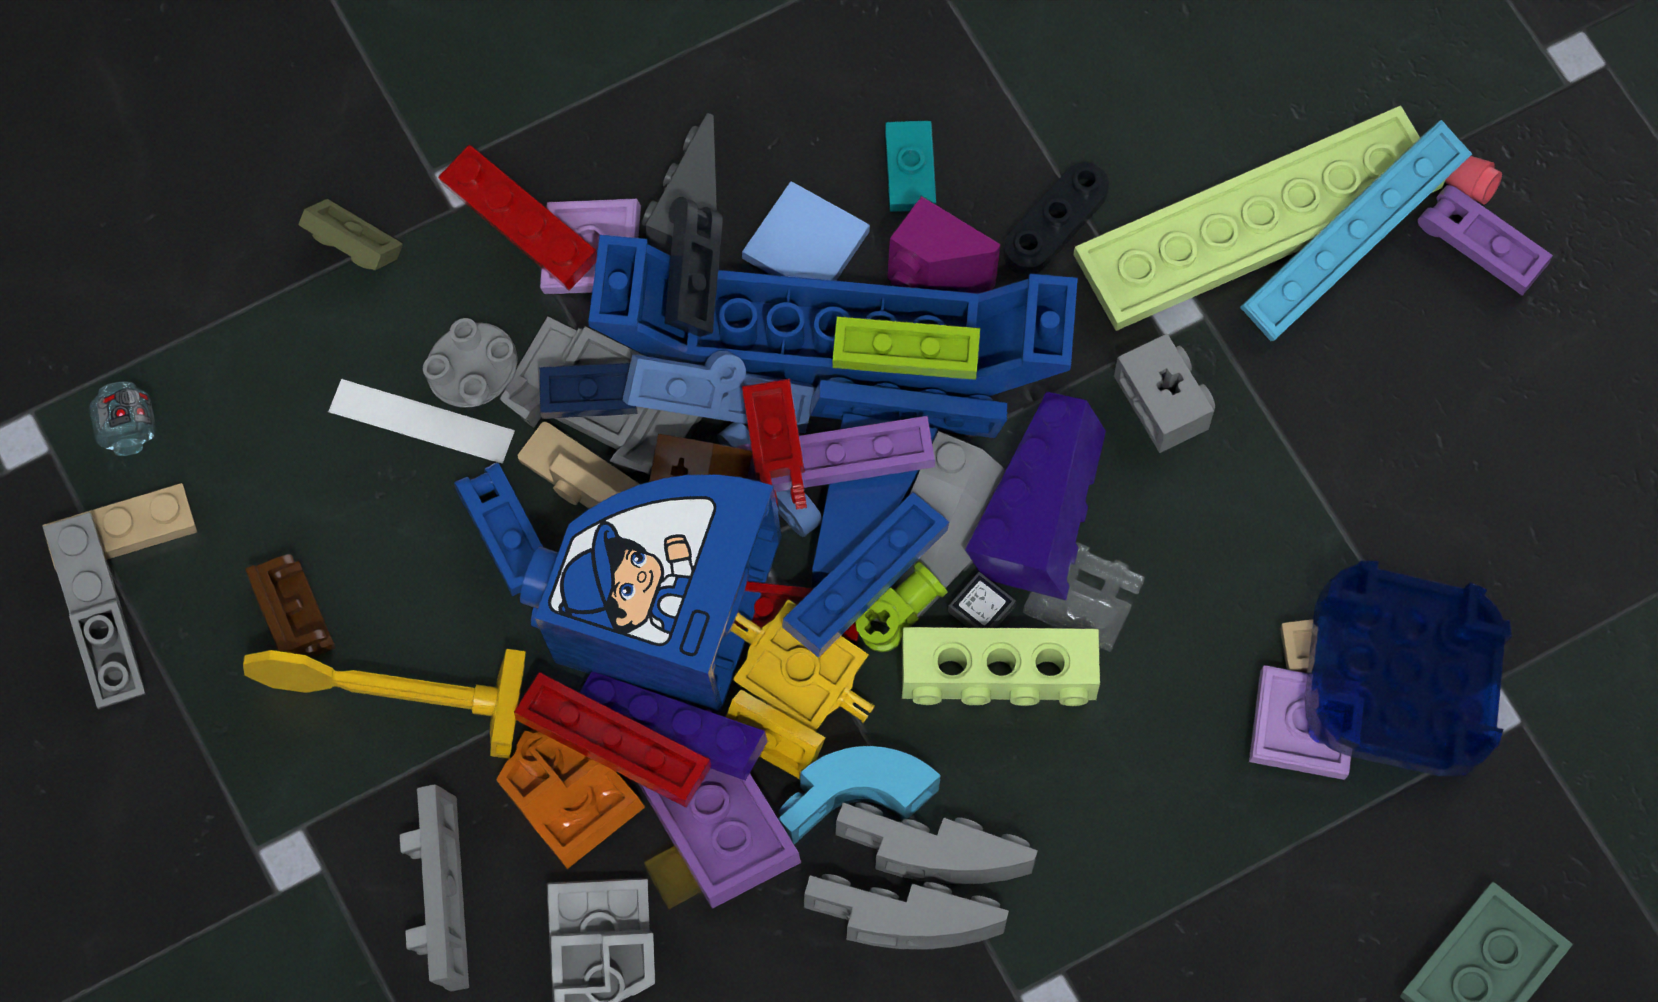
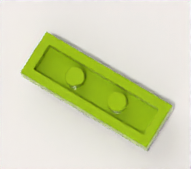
[832,317,980,380]

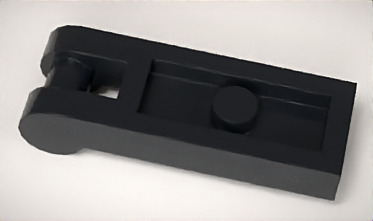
[665,197,723,337]

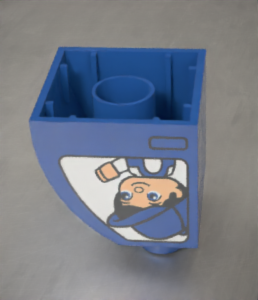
[520,475,782,715]

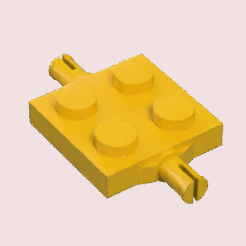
[730,599,875,732]

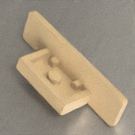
[518,422,640,509]

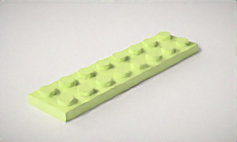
[1073,106,1445,331]

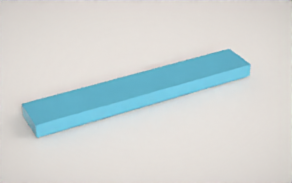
[1240,120,1472,341]

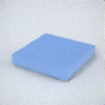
[742,181,870,281]

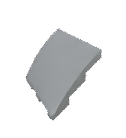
[547,878,655,1002]

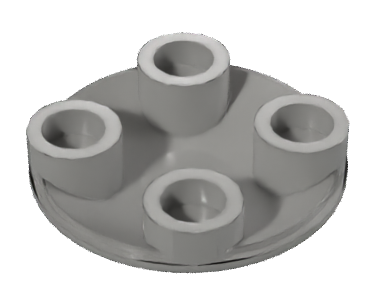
[423,318,518,407]

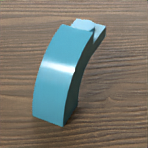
[778,746,941,844]

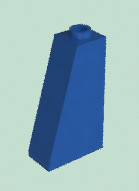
[812,412,937,588]

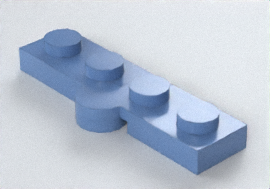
[622,351,816,433]

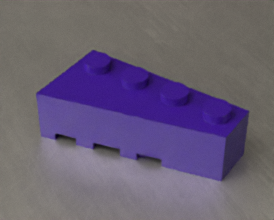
[965,391,1106,600]

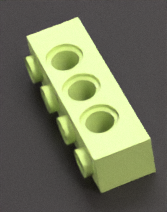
[902,627,1100,706]

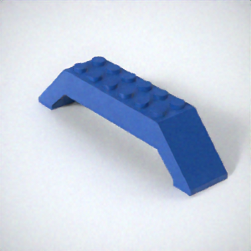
[588,235,1078,398]

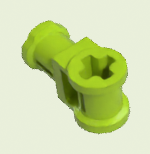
[856,561,948,652]

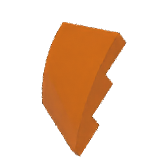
[496,729,645,869]

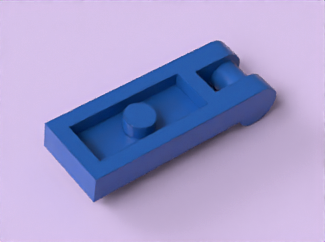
[454,462,543,596]

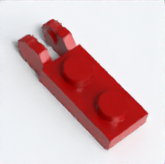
[742,379,807,510]

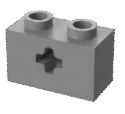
[1114,334,1215,453]

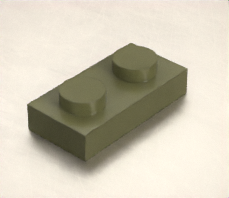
[298,199,403,270]

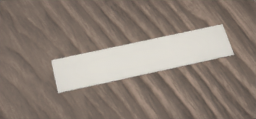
[328,379,515,464]

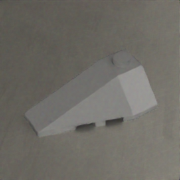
[873,431,1006,627]

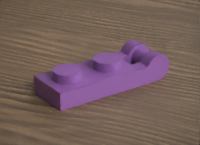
[1418,185,1553,296]

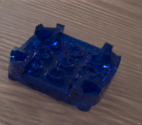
[1305,561,1512,776]

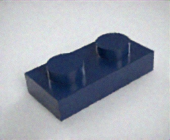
[539,363,638,419]

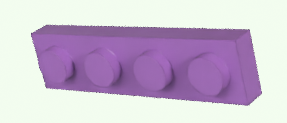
[737,416,935,492]

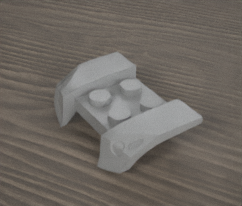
[500,316,702,475]

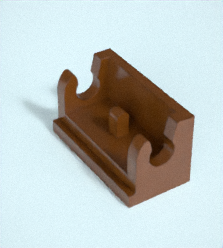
[245,554,335,658]

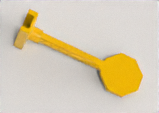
[243,649,526,759]

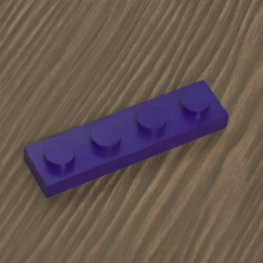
[579,671,768,781]

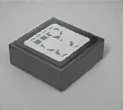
[948,572,1016,628]

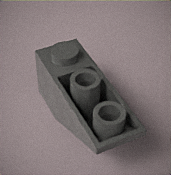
[642,113,717,256]

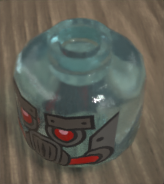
[89,382,156,456]

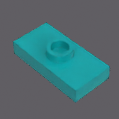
[885,121,936,212]

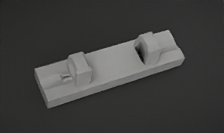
[400,784,469,991]

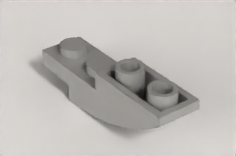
[43,512,146,709]
[836,803,1038,884]
[804,874,1009,949]

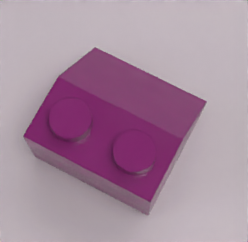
[887,196,1001,294]

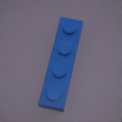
[810,377,1007,438]
[782,492,949,658]

